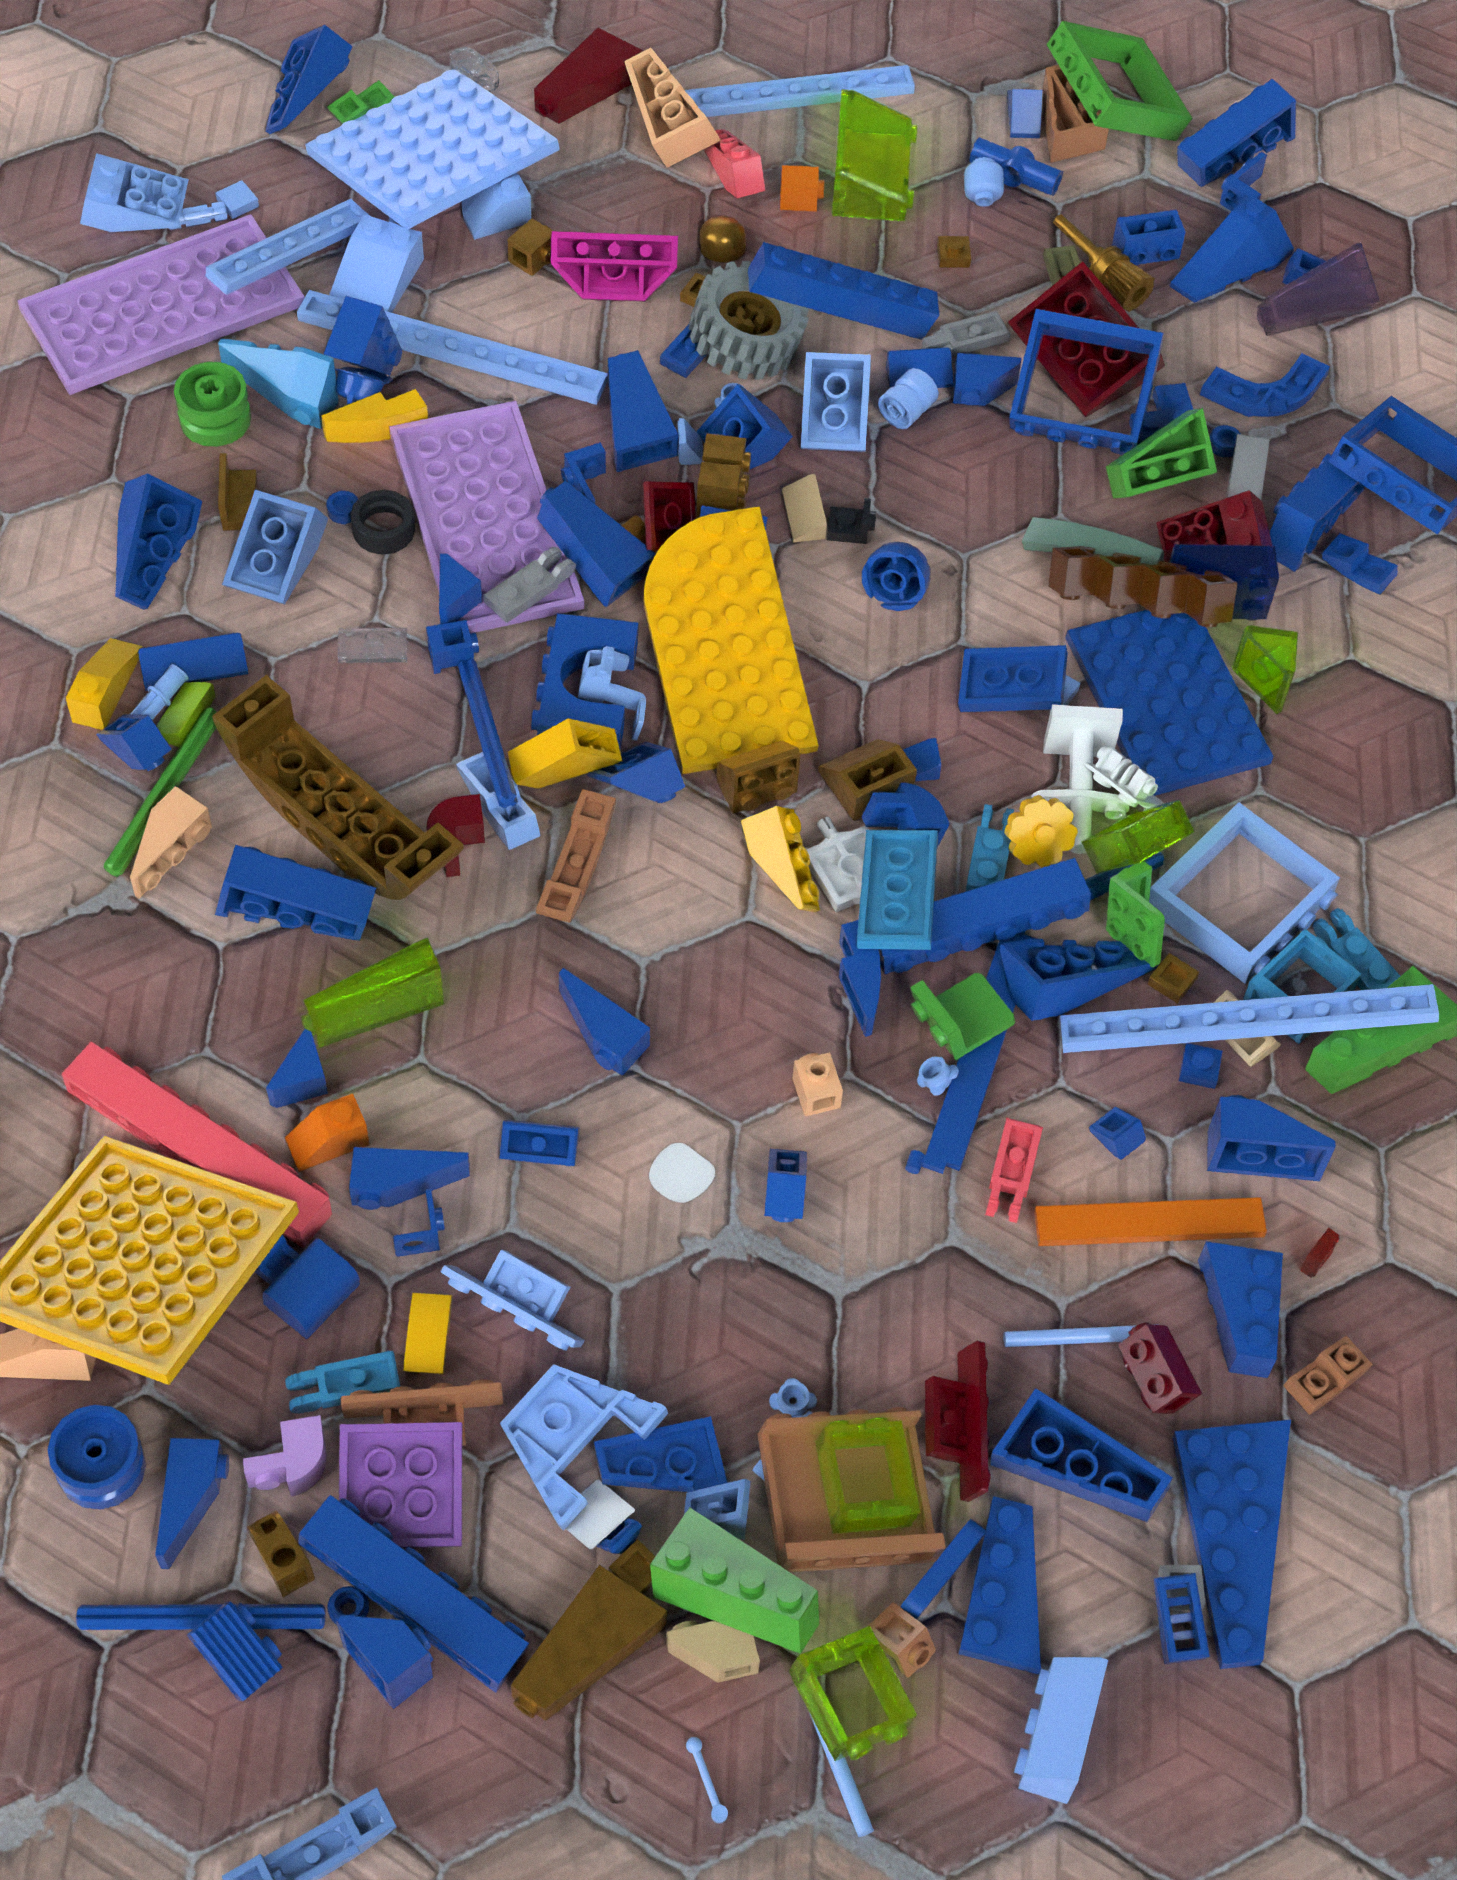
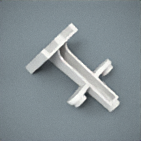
[1031,704,1130,854]

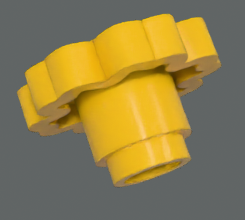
[1004,795,1078,868]

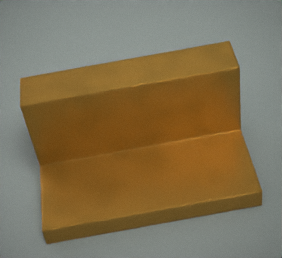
[218,453,257,531]

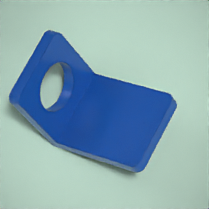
[393,1189,445,1257]

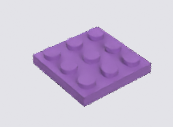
[339,1422,463,1548]

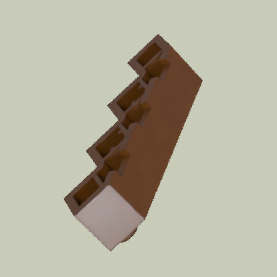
[1048,546,1237,627]

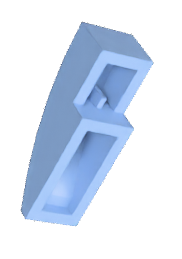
[456,752,540,850]

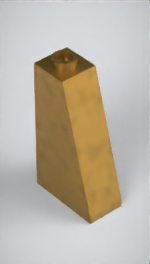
[511,1565,667,1721]

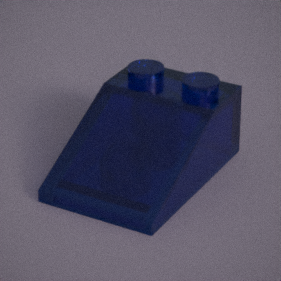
[1169,544,1279,621]

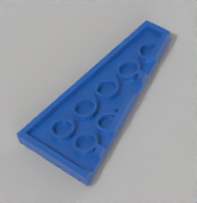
[1172,1420,1291,1669]

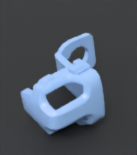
[578,646,646,741]

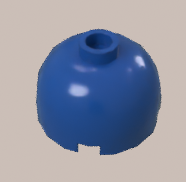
[862,542,931,611]

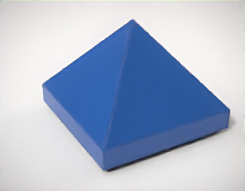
[596,1517,642,1554]

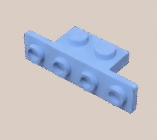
[441,1250,585,1351]

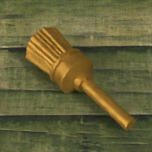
[1053,214,1155,312]

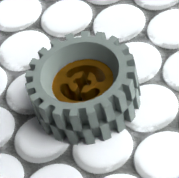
[689,261,809,380]

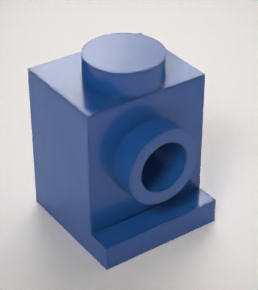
[426,620,479,674]

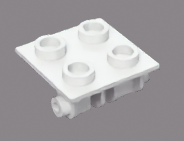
[1084,746,1169,810]

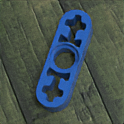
[900,1519,987,1619]

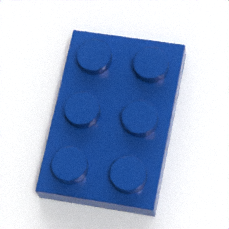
[958,645,1068,712]

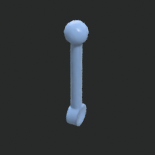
[686,1737,728,1823]

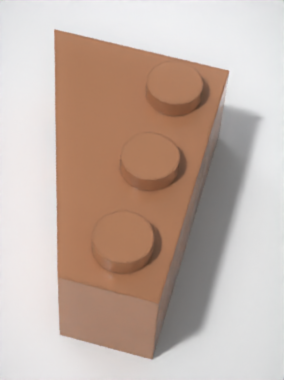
[1042,65,1109,163]

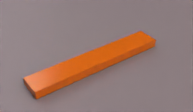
[1034,1197,1267,1246]

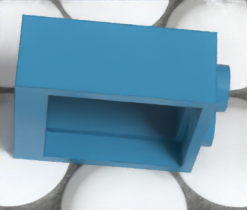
[1243,929,1361,1044]

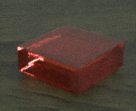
[1300,1227,1340,1278]

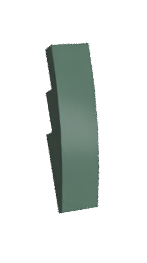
[1022,517,1164,565]

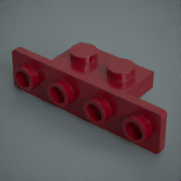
[925,1340,991,1502]

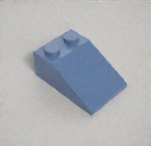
[222,490,328,605]

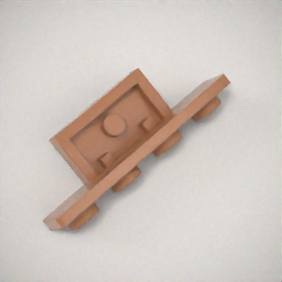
[341,1379,503,1446]

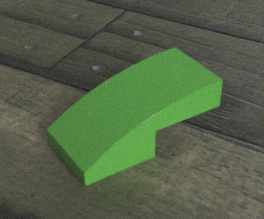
[327,80,395,124]

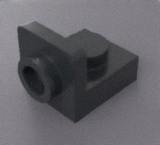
[827,498,876,544]

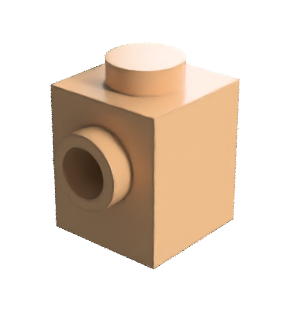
[792,1052,843,1116]

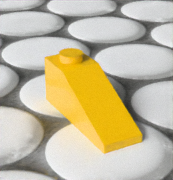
[66,638,143,730]

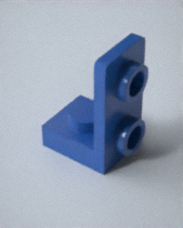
[1220,152,1267,212]
[561,442,606,504]

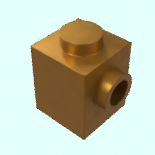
[507,218,552,276]

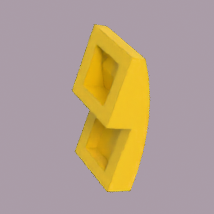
[403,1293,452,1374]

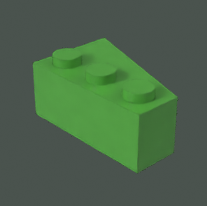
[1106,408,1217,499]

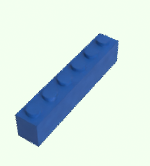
[748,242,940,340]
[878,858,1091,974]
[298,1495,529,1693]

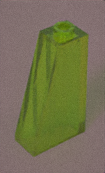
[300,938,444,1048]

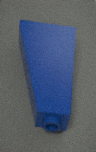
[608,350,678,472]
[537,481,656,607]

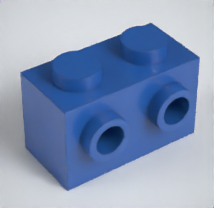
[1112,210,1186,265]

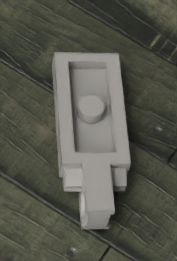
[921,311,1011,357]

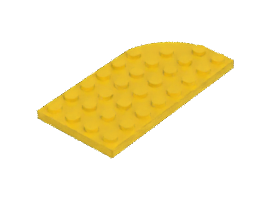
[644,506,819,774]

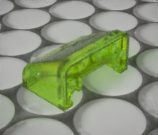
[832,89,917,221]

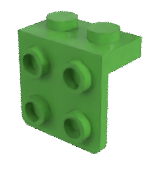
[1106,860,1165,968]
[910,973,1015,1060]

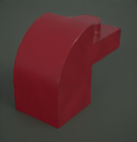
[426,794,485,877]

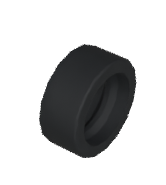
[350,489,416,555]

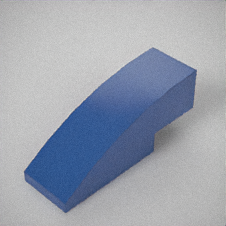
[839,920,881,1037]

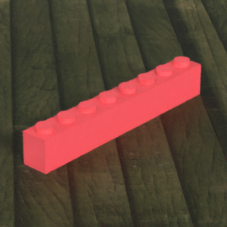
[62,1042,332,1249]

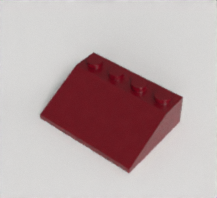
[1007,261,1165,417]

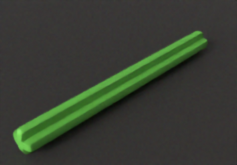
[104,707,216,877]

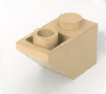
[666,1620,760,1683]

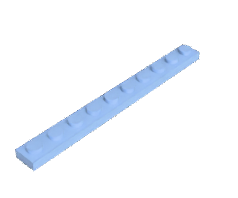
[297,290,608,405]
[1060,984,1439,1053]

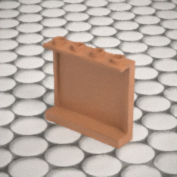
[757,1407,946,1572]

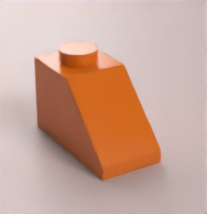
[285,1093,370,1172]

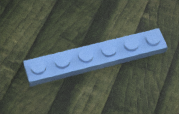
[205,199,370,295]

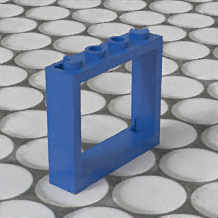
[1009,309,1163,455]
[1328,396,1457,535]

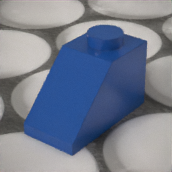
[953,353,1021,406]
[96,714,172,771]
[764,1148,807,1222]

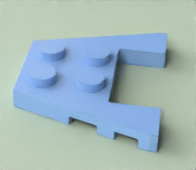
[500,1364,668,1531]

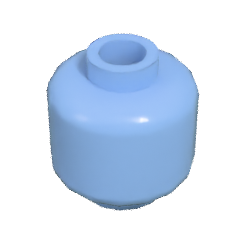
[964,157,1004,207]

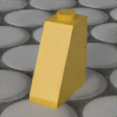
[507,718,622,789]

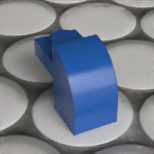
[862,782,950,846]

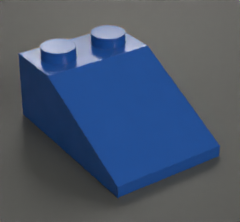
[1207,1095,1336,1181]

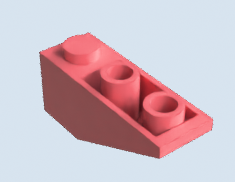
[704,129,765,199]

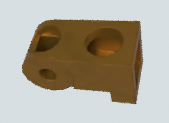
[246,1510,315,1597]

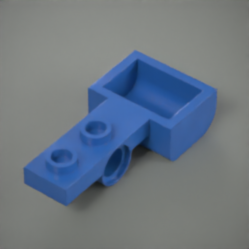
[255,1235,360,1340]

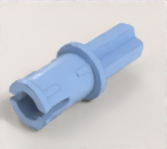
[130,664,189,720]

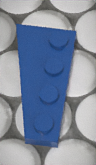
[958,1496,1041,1675]

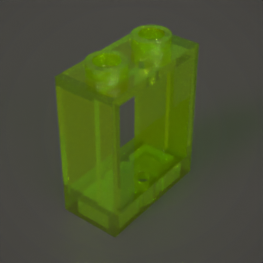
[1081,800,1195,873]
[815,1417,920,1534]
[788,1626,917,1761]

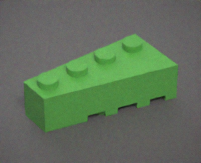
[1305,966,1457,1094]
[650,1507,819,1654]

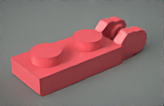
[985,1118,1043,1223]

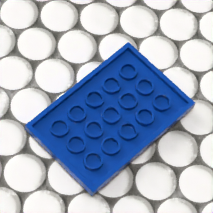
[1065,610,1273,796]

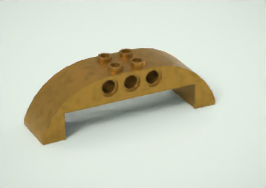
[212,675,464,900]

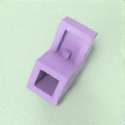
[243,1415,327,1497]

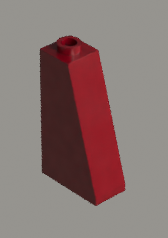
[534,27,643,124]

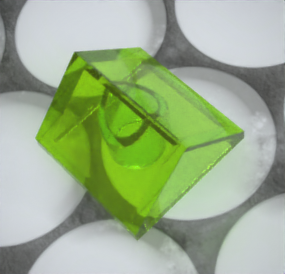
[1232,625,1298,714]

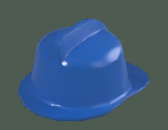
[335,367,393,405]

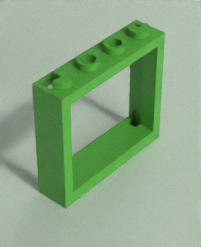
[1047,21,1192,141]

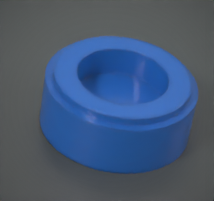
[1210,425,1241,457]
[326,491,358,524]

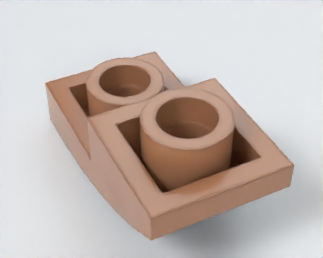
[1283,1336,1373,1415]

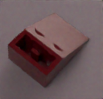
[1156,490,1276,576]

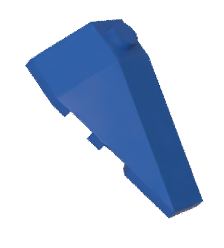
[115,473,202,610]
[1000,938,1159,1021]

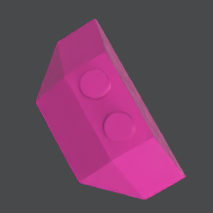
[551,231,678,302]

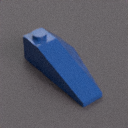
[265,24,353,134]
[1170,195,1294,303]

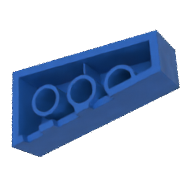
[1269,453,1365,572]
[215,845,376,941]
[990,1388,1173,1522]

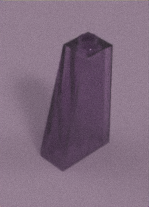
[1257,242,1380,336]

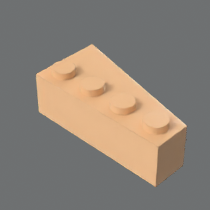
[624,48,721,168]

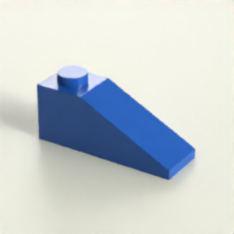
[559,968,650,1076]
[349,1147,470,1210]
[155,1438,229,1569]

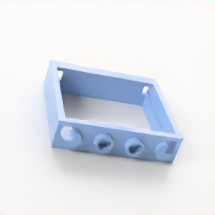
[1149,802,1340,984]

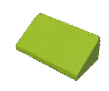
[156,682,216,748]

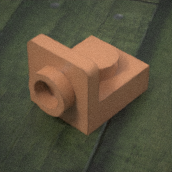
[864,1602,936,1678]

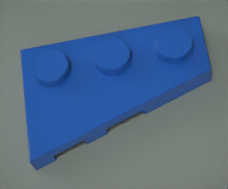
[594,1416,728,1493]

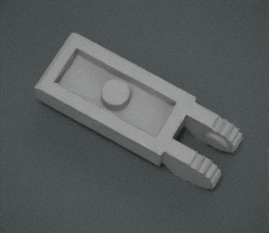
[484,546,576,623]

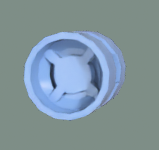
[878,368,939,429]

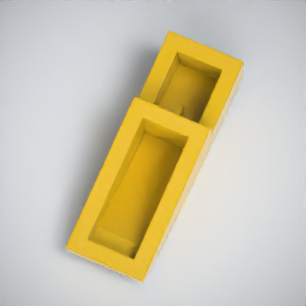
[321,389,428,443]

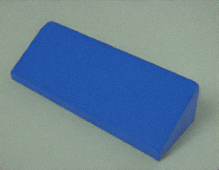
[138,633,249,691]

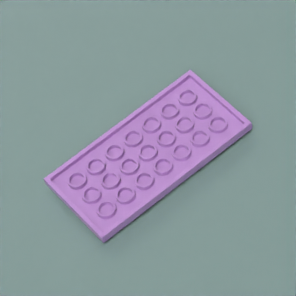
[17,214,305,395]
[389,401,584,633]

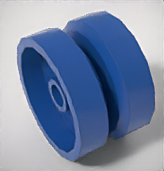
[47,1405,146,1510]

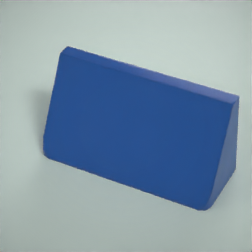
[886,347,954,388]
[499,1120,580,1166]

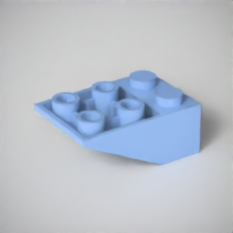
[80,153,189,232]

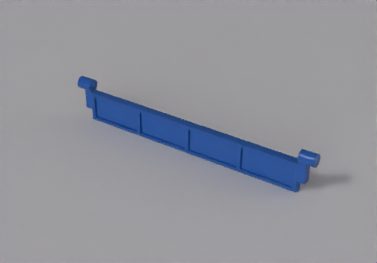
[905,931,1037,1174]

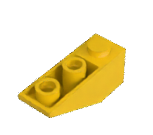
[741,806,820,912]

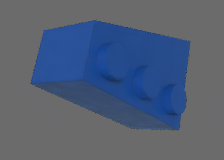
[323,296,402,376]
[1198,1241,1283,1378]

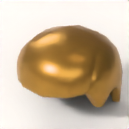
[700,215,746,263]

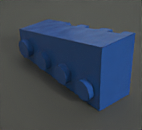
[1177,79,1296,187]

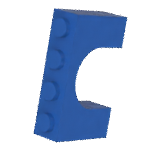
[531,613,639,751]

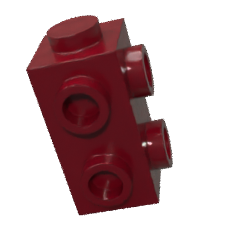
[1118,1322,1202,1414]

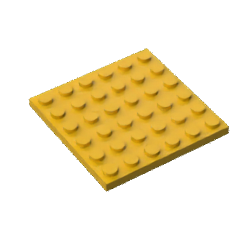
[0,1136,299,1385]

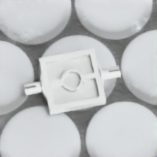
[806,817,869,913]

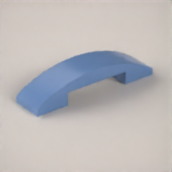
[221,1787,397,1880]

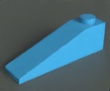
[218,338,339,429]

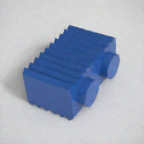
[187,1601,283,1701]

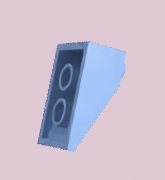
[329,214,424,313]
[801,352,871,452]

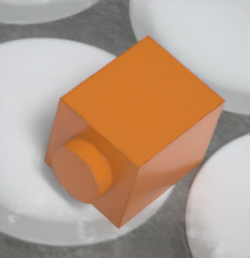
[780,165,824,212]

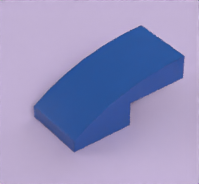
[1322,533,1398,595]

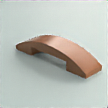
[536,789,616,923]

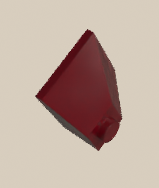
[642,481,696,550]

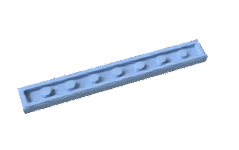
[685,65,915,117]

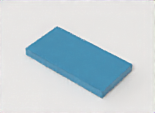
[857,830,938,950]

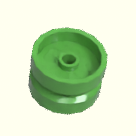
[174,362,251,447]

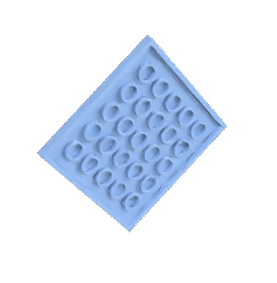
[305,69,560,229]

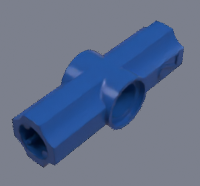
[969,137,1064,196]

